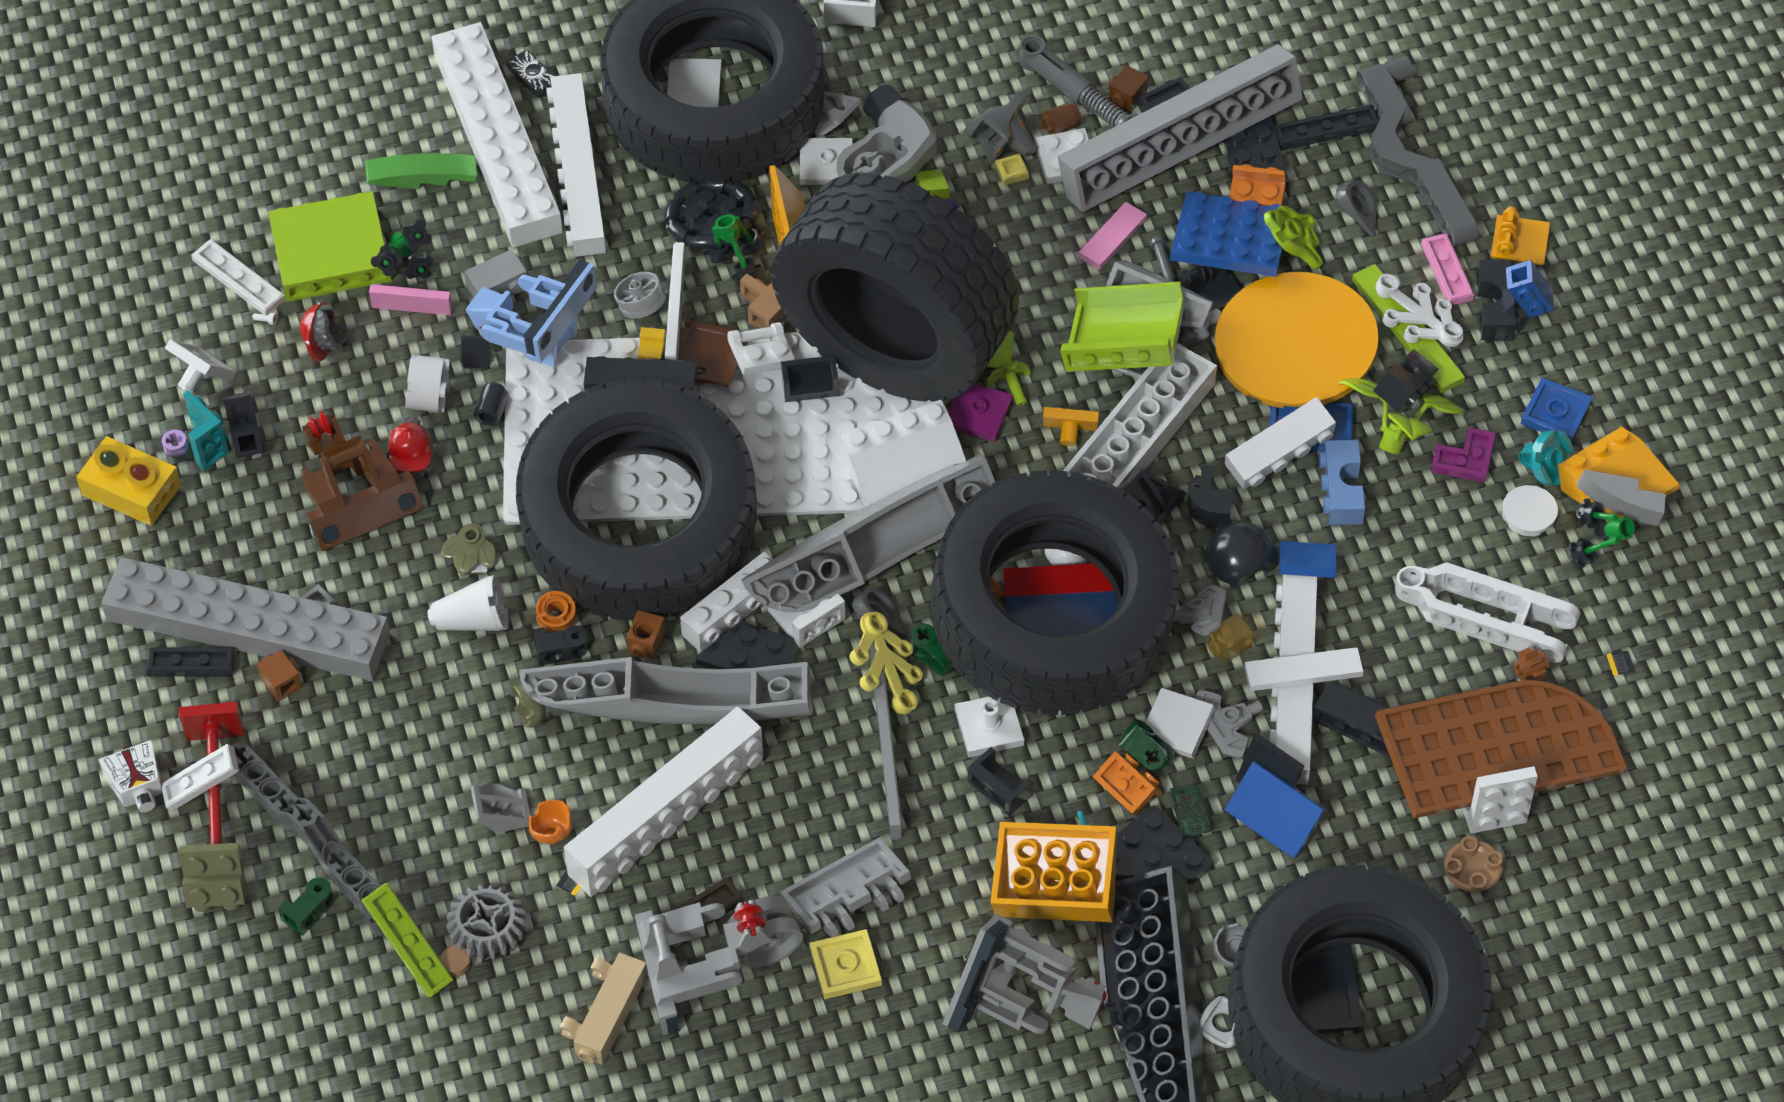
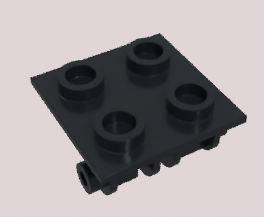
[1174,265,1241,311]

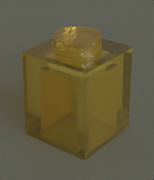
[1208,613,1254,664]

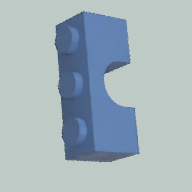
[1319,440,1365,525]

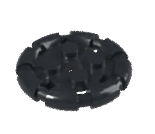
[664,179,759,251]

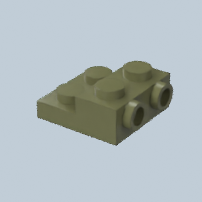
[179,843,248,912]

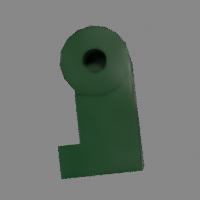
[278,877,333,936]

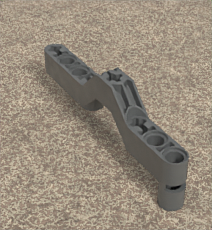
[1356,55,1479,247]
[231,742,385,937]

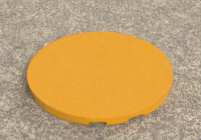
[1215,272,1378,408]

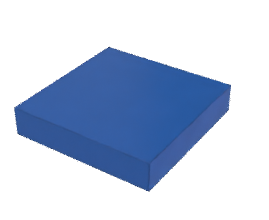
[1520,378,1593,443]
[1279,541,1336,578]

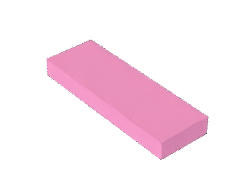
[1079,202,1147,270]
[1421,233,1474,305]
[369,284,453,316]

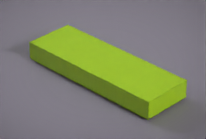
[915,169,950,199]

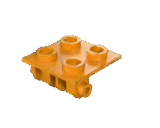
[1490,207,1550,266]

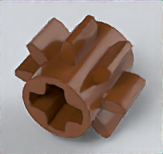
[1514,647,1550,681]

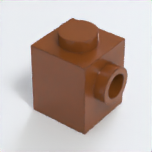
[257,650,302,702]

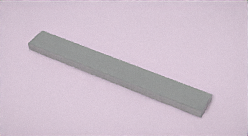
[869,643,902,840]

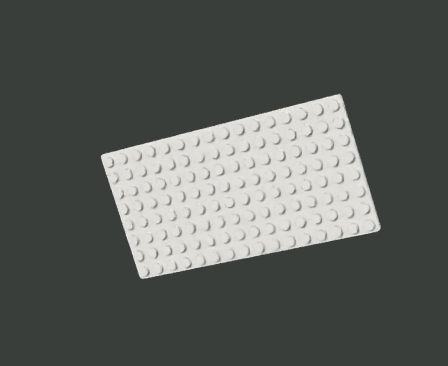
[503,332,932,525]

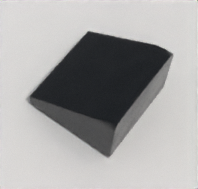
[461,335,491,368]

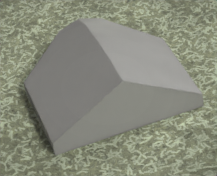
[813,92,862,137]
[471,782,530,833]

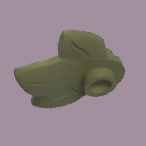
[441,523,496,576]

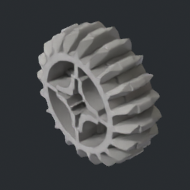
[447,882,526,961]

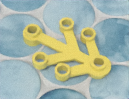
[850,612,923,715]

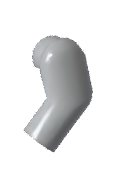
[1191,309,1221,341]

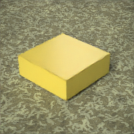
[995,154,1029,186]

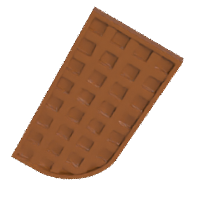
[1375,680,1627,819]

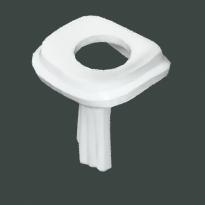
[1200,996,1235,1048]

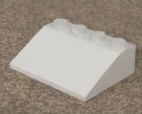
[839,400,966,507]

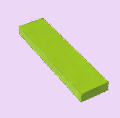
[361,883,453,997]

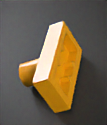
[1043,407,1099,446]

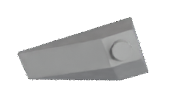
[1106,260,1213,328]

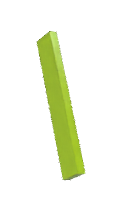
[1352,264,1465,394]

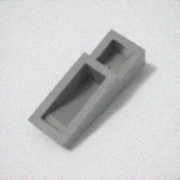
[1577,469,1666,526]

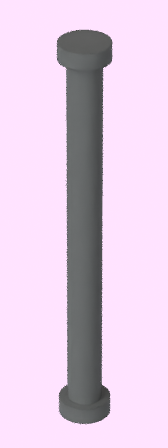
[1149,236,1198,347]

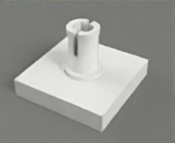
[165,339,237,392]
[955,697,1024,757]

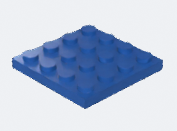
[1170,191,1290,277]

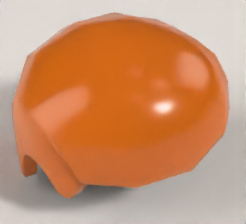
[529,799,573,845]

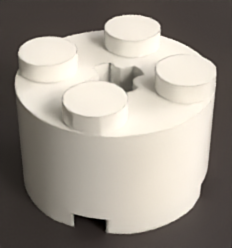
[405,355,450,412]

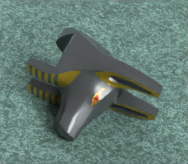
[964,87,1038,167]

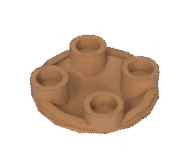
[1444,836,1503,892]

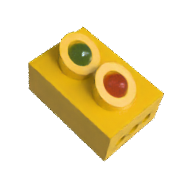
[76,436,181,526]

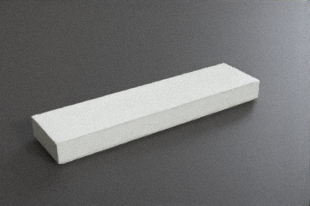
[191,239,286,315]
[1244,647,1363,691]

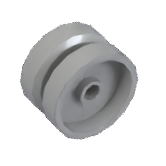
[727,896,803,968]

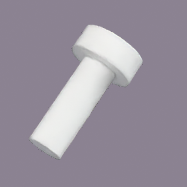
[253,313,278,325]

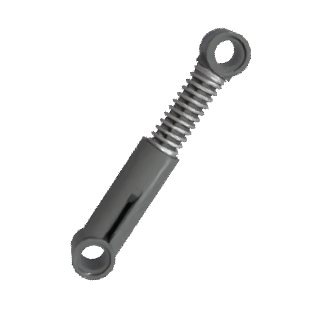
[1019,35,1139,128]

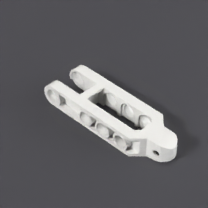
[1395,562,1580,663]

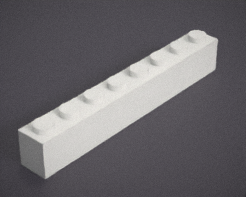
[546,73,606,257]
[1269,574,1317,785]

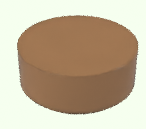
[440,946,471,977]

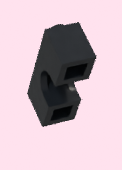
[1476,260,1520,341]
[1373,349,1439,412]

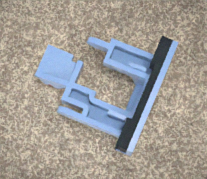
[466,259,597,366]

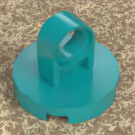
[1518,430,1573,486]

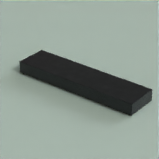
[1274,104,1379,151]

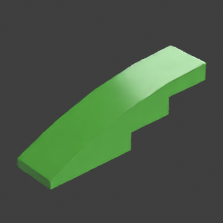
[365,153,477,190]

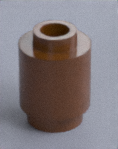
[1041,103,1082,135]

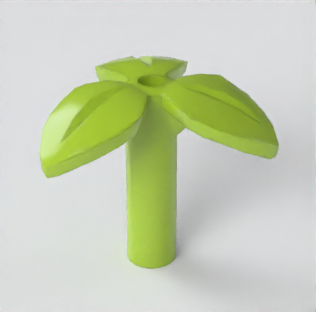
[986,360,1031,407]

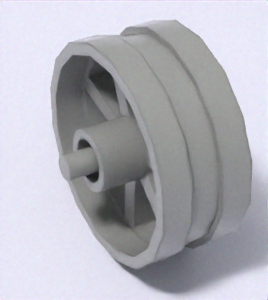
[614,272,665,319]

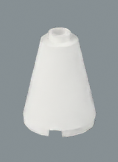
[428,575,509,631]

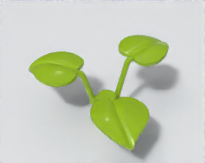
[1338,378,1465,454]

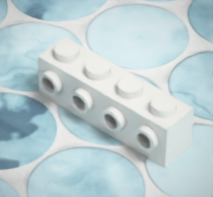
[1225,397,1336,490]
[680,552,772,652]

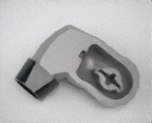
[837,84,937,182]

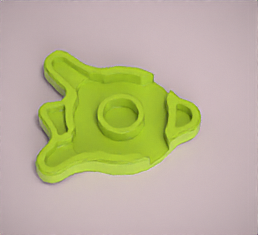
[1264,206,1323,270]

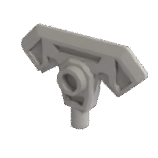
[1173,585,1227,636]
[1195,690,1263,759]

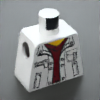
[98,740,162,812]

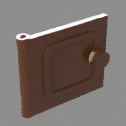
[678,318,749,388]

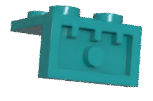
[183,390,229,472]

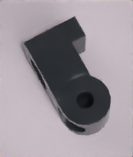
[533,626,588,666]

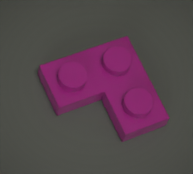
[1431,427,1495,483]

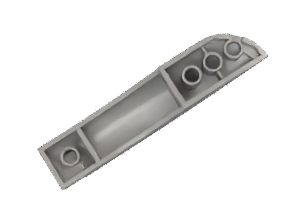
[741,455,995,612]
[519,657,813,724]

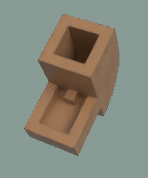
[740,274,785,329]

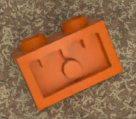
[1229,164,1286,206]
[1092,751,1163,816]

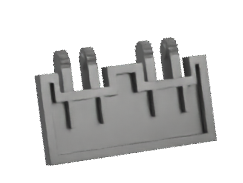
[780,837,911,938]

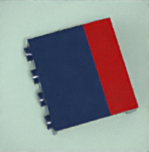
[1002,564,1118,636]

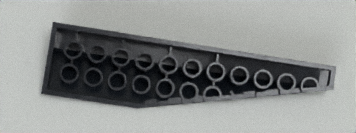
[1095,866,1207,1102]

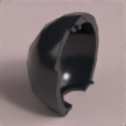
[1205,521,1276,587]

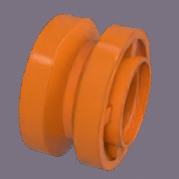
[536,591,576,633]

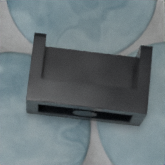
[781,355,839,403]
[968,747,1034,817]

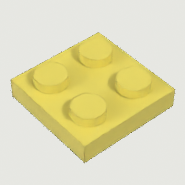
[809,929,882,999]

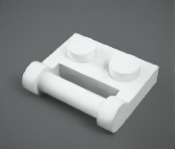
[728,322,795,375]

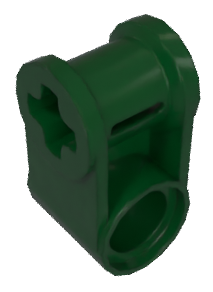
[911,623,953,676]
[1117,718,1174,770]

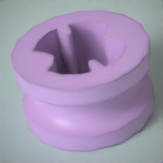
[162,430,188,457]

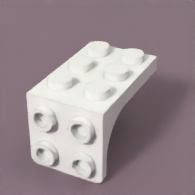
[1462,766,1538,834]

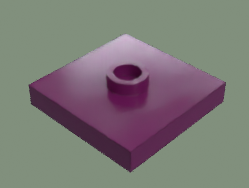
[948,384,1013,442]

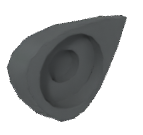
[1336,181,1376,237]
[852,587,907,638]

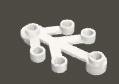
[1376,274,1463,347]

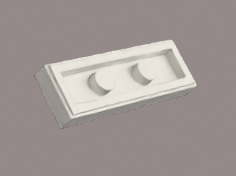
[161,744,239,811]

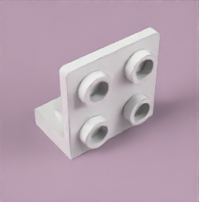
[768,594,845,648]

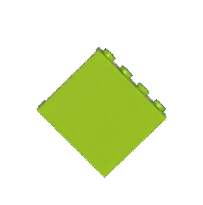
[268,191,392,302]
[1060,282,1185,372]

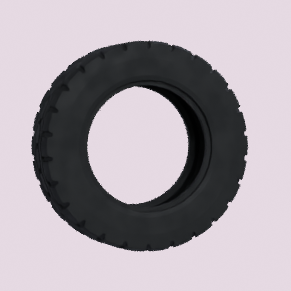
[771,173,1019,402]

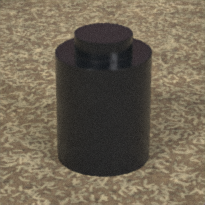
[473,383,509,426]

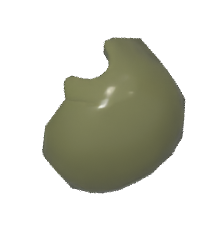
[510,684,546,727]

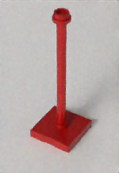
[179,702,245,844]

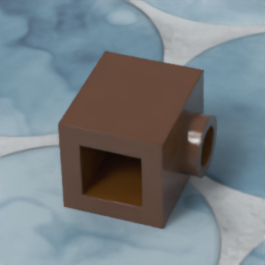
[1108,65,1149,113]

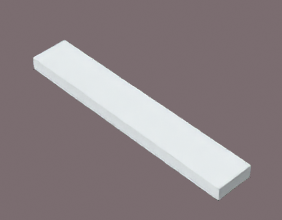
[665,243,685,361]

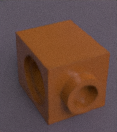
[626,610,666,659]

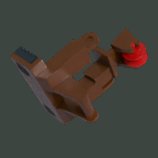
[300,411,424,551]

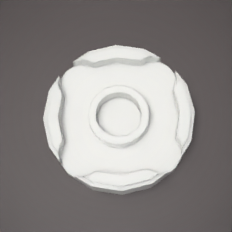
[1502,485,1558,536]

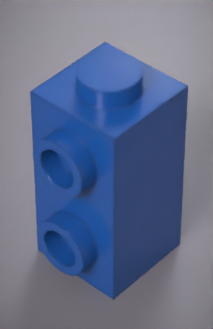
[1506,260,1554,317]

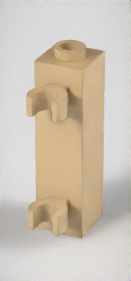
[560,952,648,1065]

